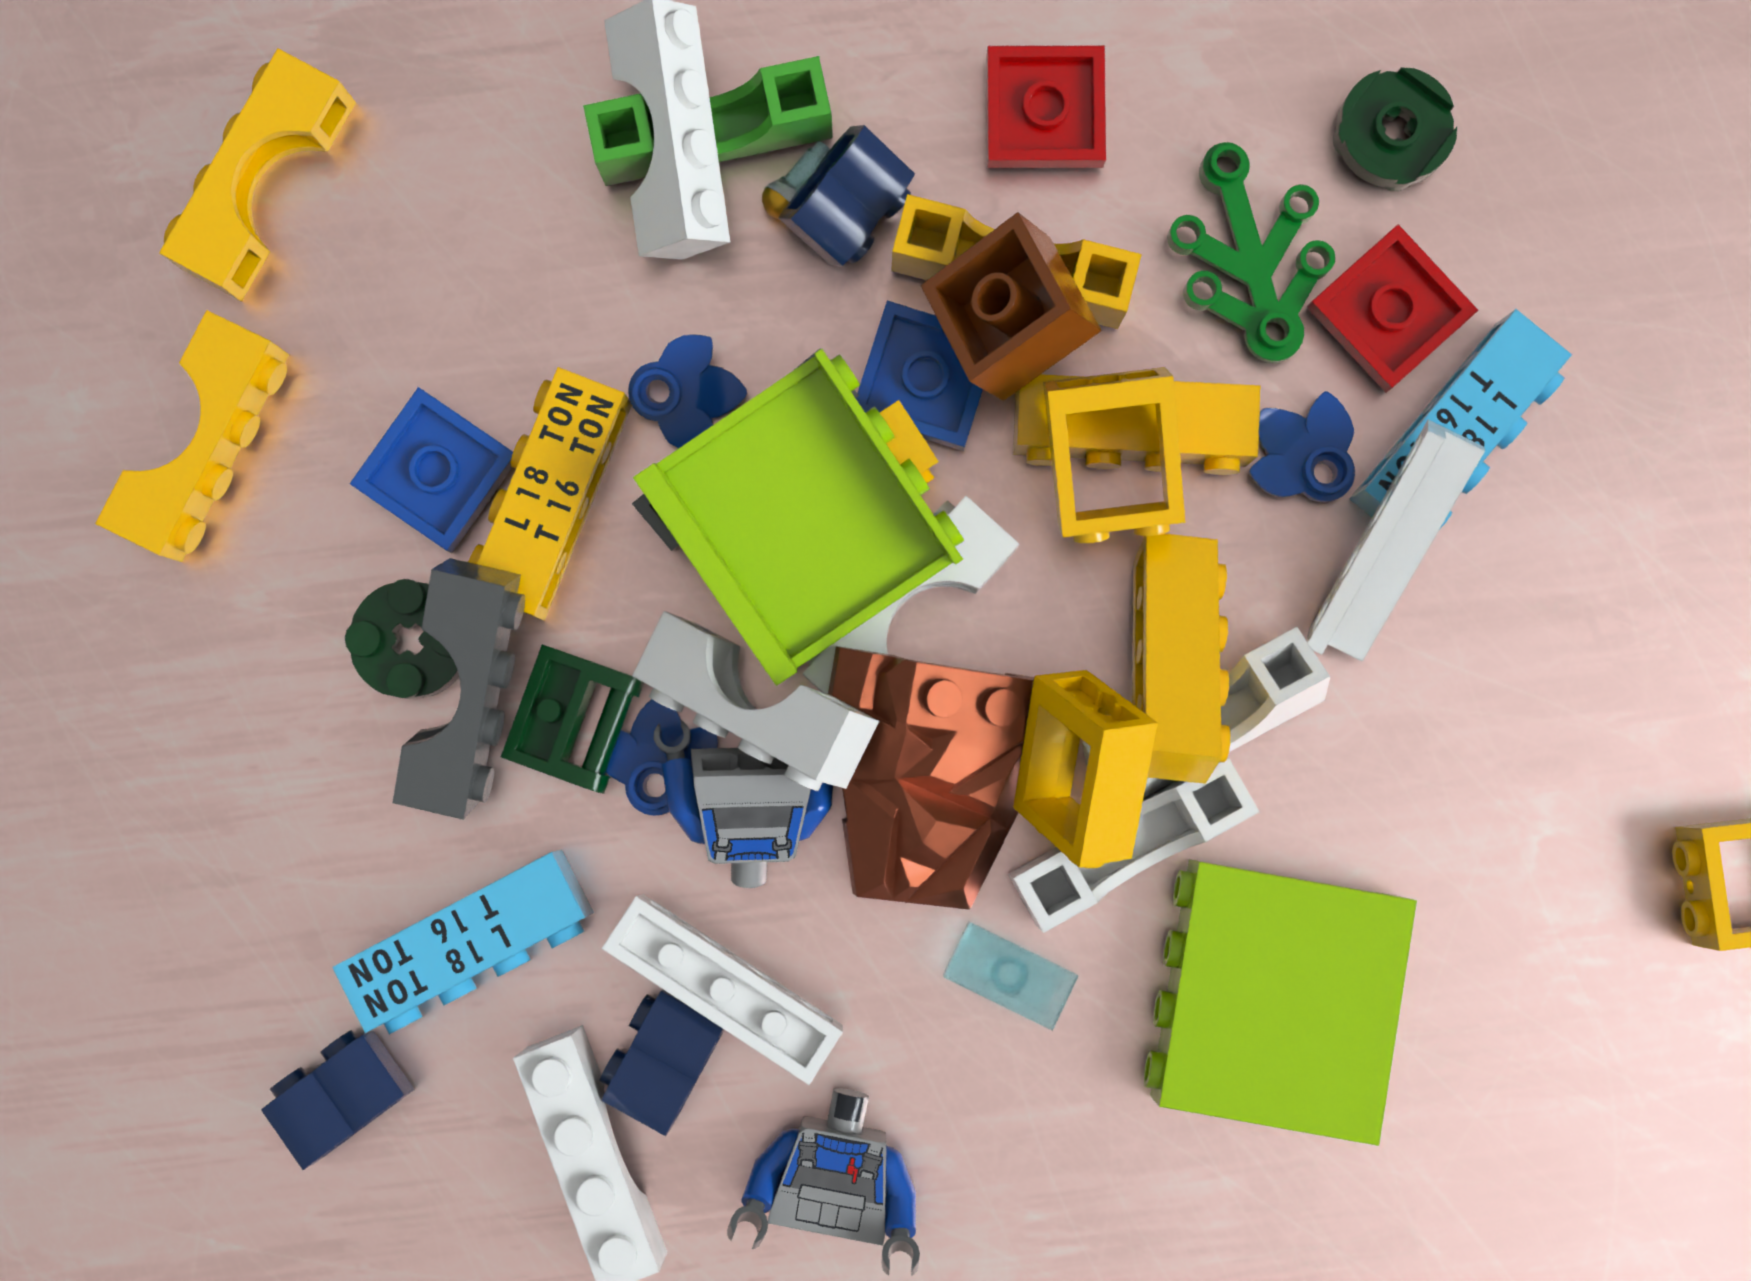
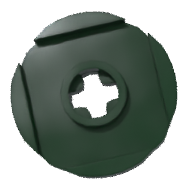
[1333,67,1457,192]
[345,579,459,699]

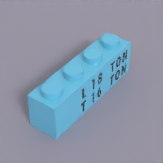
[1349,309,1572,530]
[332,849,594,1034]

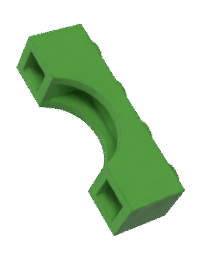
[583,56,833,186]

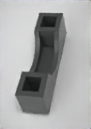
[392,558,525,820]

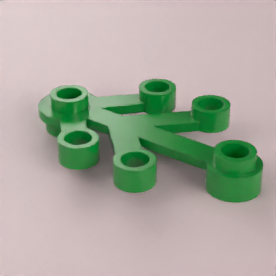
[1167,142,1336,363]

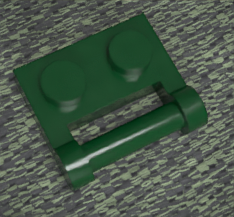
[501,644,644,794]

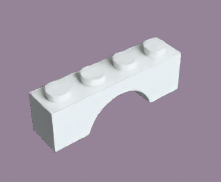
[604,0,731,260]
[803,496,1019,694]
[632,611,879,791]
[1082,627,1330,798]
[1008,758,1259,933]
[513,1025,668,1281]

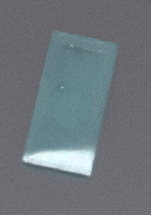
[943,921,1079,1031]

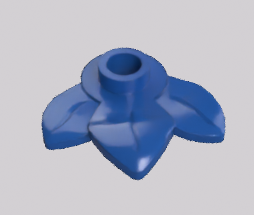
[628,334,747,448]
[1249,391,1355,502]
[606,699,718,816]

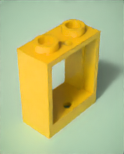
[1043,367,1186,543]
[1013,670,1158,868]
[1672,818,1751,951]

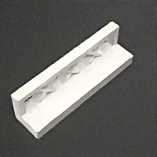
[1307,419,1485,661]
[602,894,843,1085]

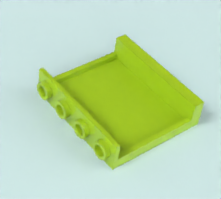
[633,349,964,686]
[1144,859,1417,1146]

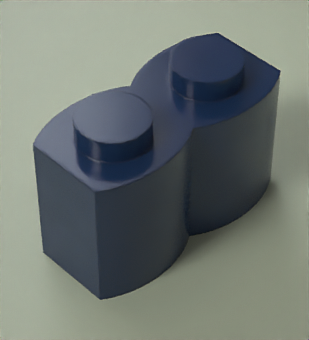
[779,125,915,266]
[599,989,724,1136]
[261,1030,415,1170]

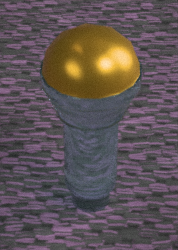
[762,141,830,219]

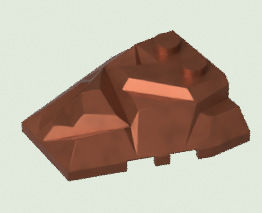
[828,646,1034,910]

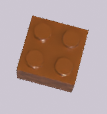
[920,212,1102,401]

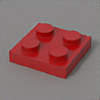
[986,45,1106,168]
[1307,224,1479,393]

